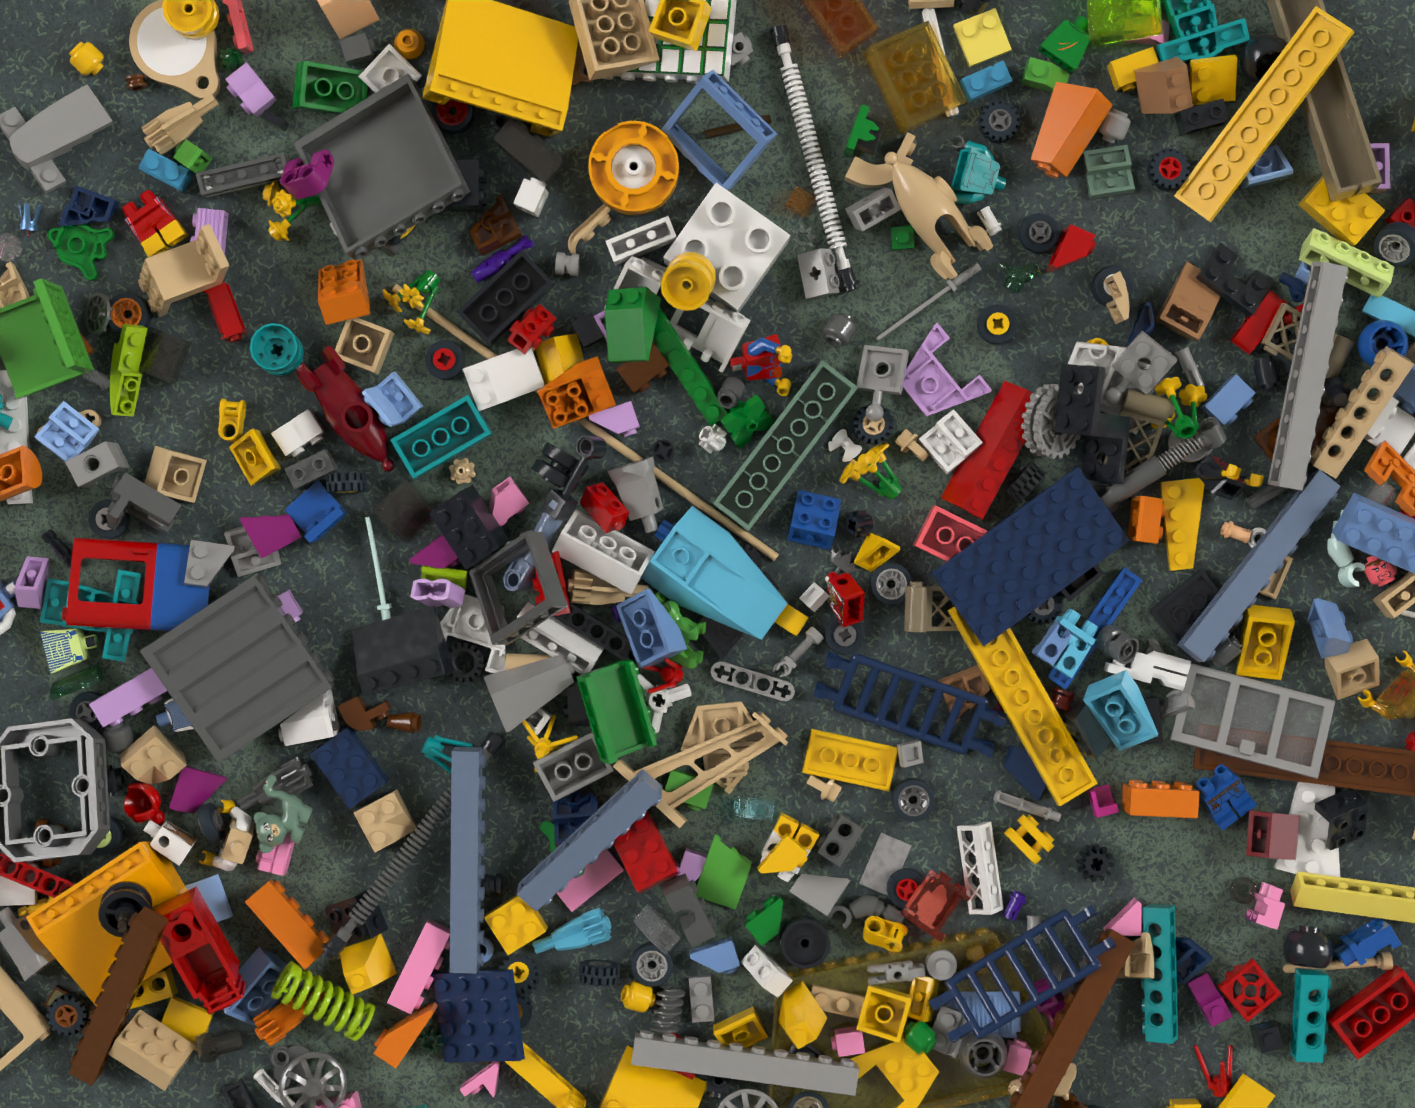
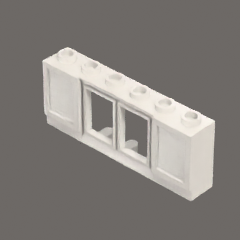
[605,256,751,373]

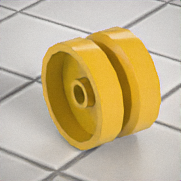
[162,0,219,40]
[661,252,716,311]

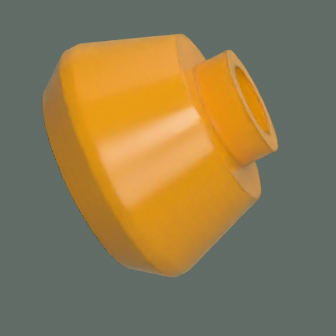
[394,29,425,59]

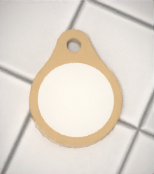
[129,0,221,100]

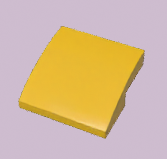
[162,996,214,1052]

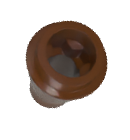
[387,711,422,734]

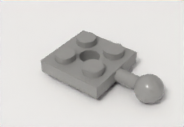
[1105,331,1177,405]
[856,345,909,422]

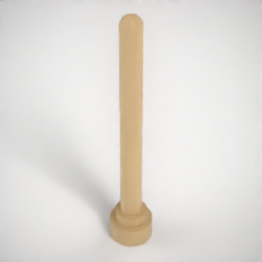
[1283,952,1393,973]

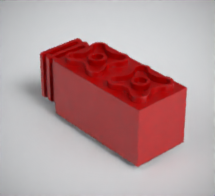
[154,886,246,1015]

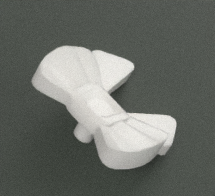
[828,429,862,462]

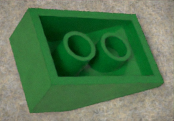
[292,61,368,114]
[605,287,661,363]

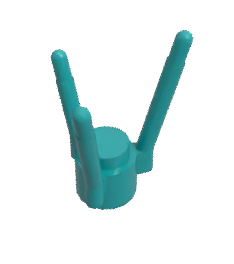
[421,734,473,774]

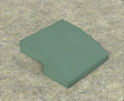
[1083,145,1135,199]

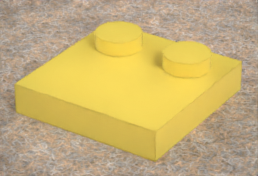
[953,8,1012,68]

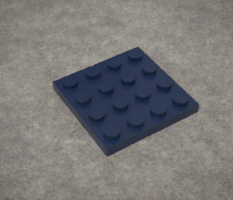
[432,969,525,1062]

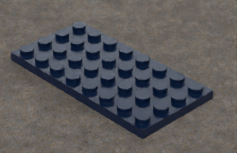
[931,467,1129,646]

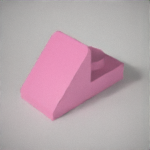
[460,1061,501,1097]

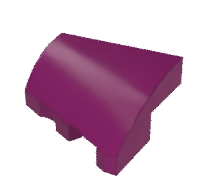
[239,514,301,558]
[169,766,227,814]

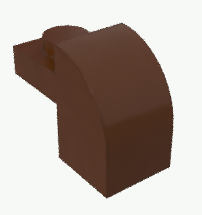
[337,695,392,731]

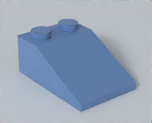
[616,588,687,668]

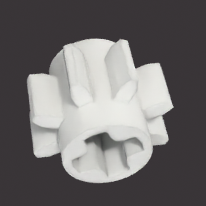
[699,424,727,453]

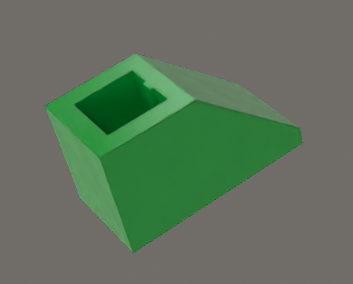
[745,894,783,946]

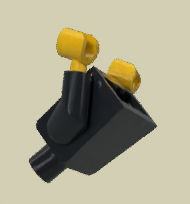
[1194,454,1264,500]

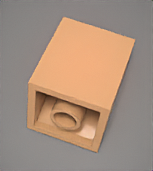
[317,0,380,40]

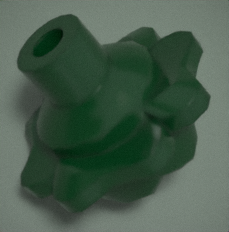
[219,47,244,72]

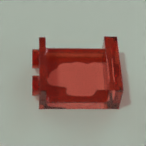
[900,869,971,942]

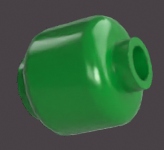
[904,1021,938,1055]

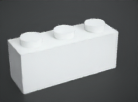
[606,216,677,266]

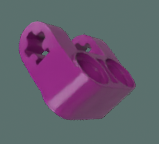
[280,149,334,200]

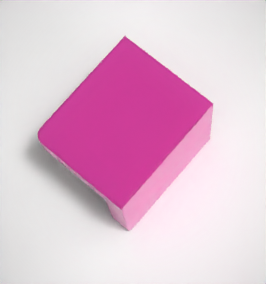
[1087,784,1119,818]

